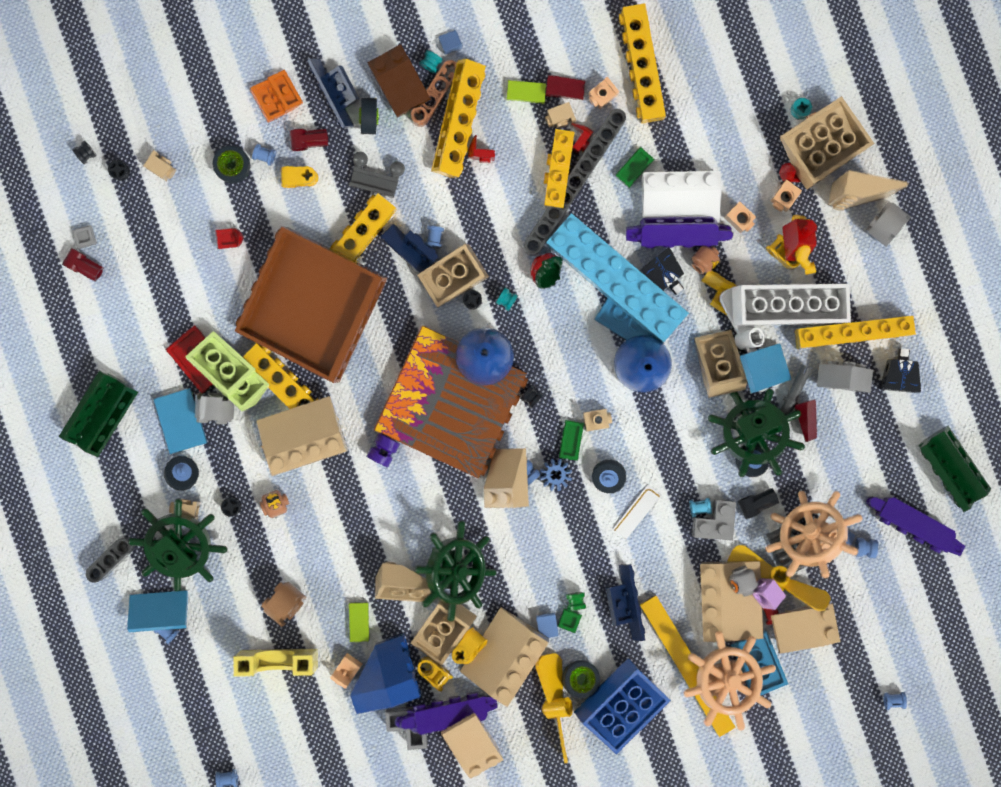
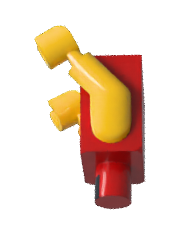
[782,214,817,275]

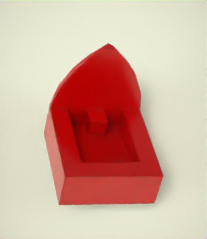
[571,123,594,155]
[468,135,495,164]
[779,163,801,182]
[215,228,244,249]

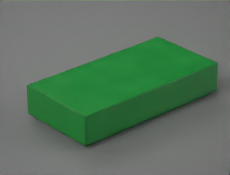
[615,147,655,188]
[559,420,584,461]

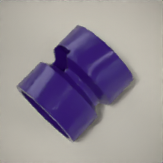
[366,433,400,468]

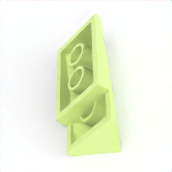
[186,331,269,412]

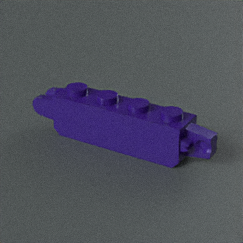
[626,217,734,248]
[866,496,965,556]
[394,692,498,735]

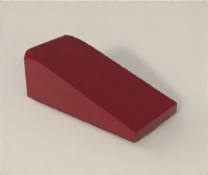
[546,75,585,100]
[795,399,817,442]

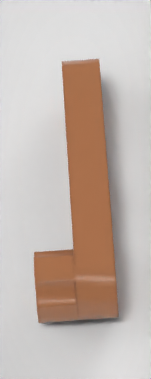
[411,60,457,127]

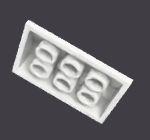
[641,171,721,224]

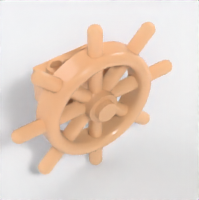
[765,491,862,578]
[683,631,776,731]

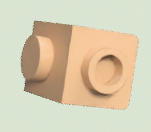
[330,653,363,689]

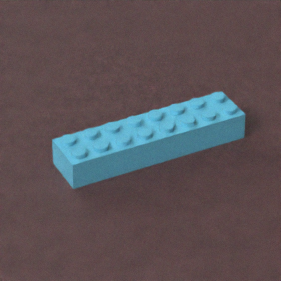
[546,213,689,343]

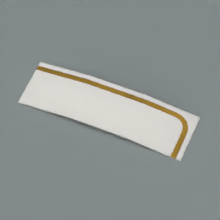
[613,485,661,539]

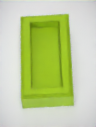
[507,80,546,104]
[349,602,370,642]

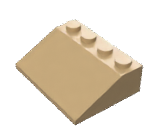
[780,96,875,190]
[828,170,908,211]
[256,396,348,476]
[700,561,763,642]
[460,607,549,707]

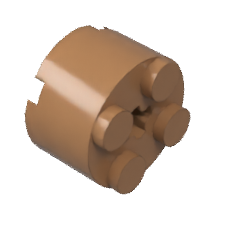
[262,582,307,627]

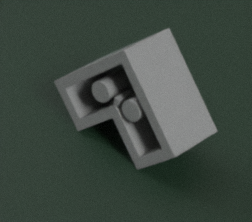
[817,361,873,393]
[692,499,736,541]
[385,706,428,750]

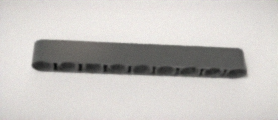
[524,109,626,256]

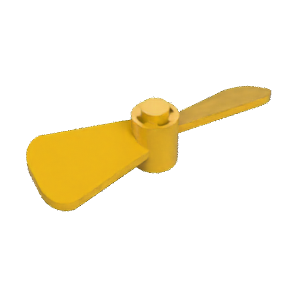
[727,545,831,611]
[535,653,573,763]

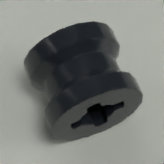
[72,140,97,165]
[108,160,130,181]
[463,290,482,310]
[520,385,544,409]
[221,497,242,517]

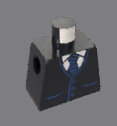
[639,247,684,296]
[880,348,921,393]

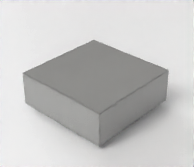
[72,225,97,249]

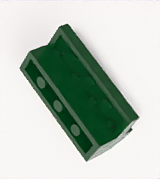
[59,370,138,457]
[918,426,991,512]

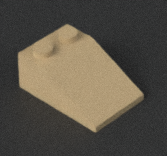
[417,244,489,308]
[694,330,747,398]
[484,448,529,508]
[375,562,431,602]
[411,601,477,666]
[771,603,840,654]
[441,713,504,779]

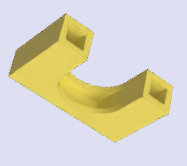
[233,649,318,676]

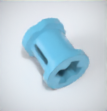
[689,498,712,517]

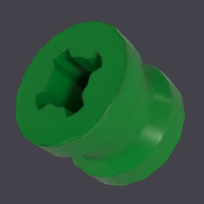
[566,592,586,610]

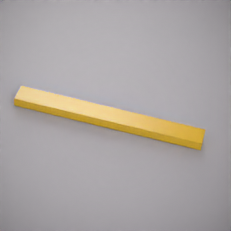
[640,595,736,738]

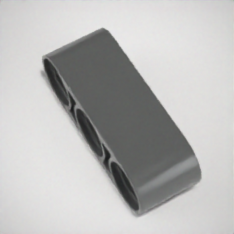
[85,537,135,583]

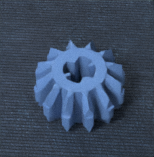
[540,459,572,491]

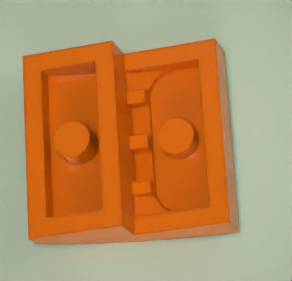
[250,70,303,123]

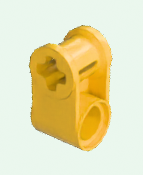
[281,166,319,188]
[765,234,800,270]
[452,628,488,664]
[417,656,454,692]

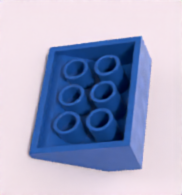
[574,658,671,755]

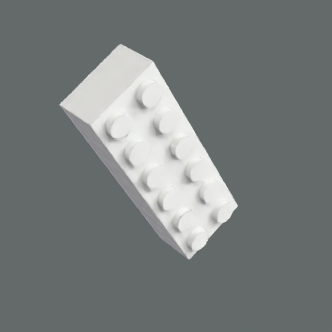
[732,284,851,326]

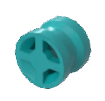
[419,50,443,73]
[790,98,812,120]
[496,287,519,311]

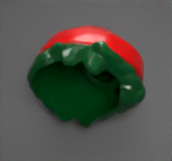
[530,253,563,289]

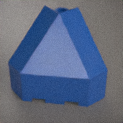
[350,633,421,714]

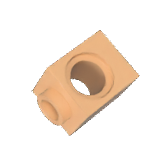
[770,180,802,212]
[724,202,756,233]

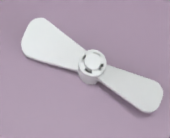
[720,288,768,392]

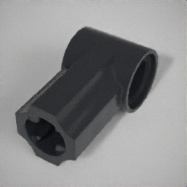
[738,488,779,519]

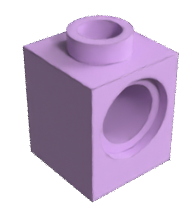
[752,578,786,610]

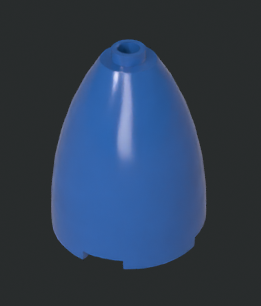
[456,327,514,386]
[614,335,672,393]

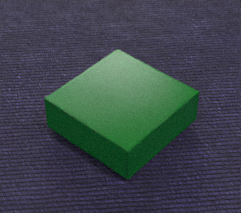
[557,608,582,633]

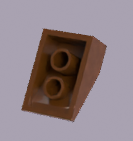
[367,44,431,118]

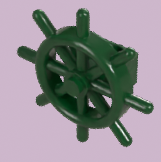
[708,388,805,477]
[128,498,228,591]
[414,521,497,622]

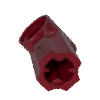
[289,129,328,151]
[62,248,104,282]

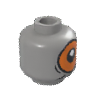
[729,566,758,597]

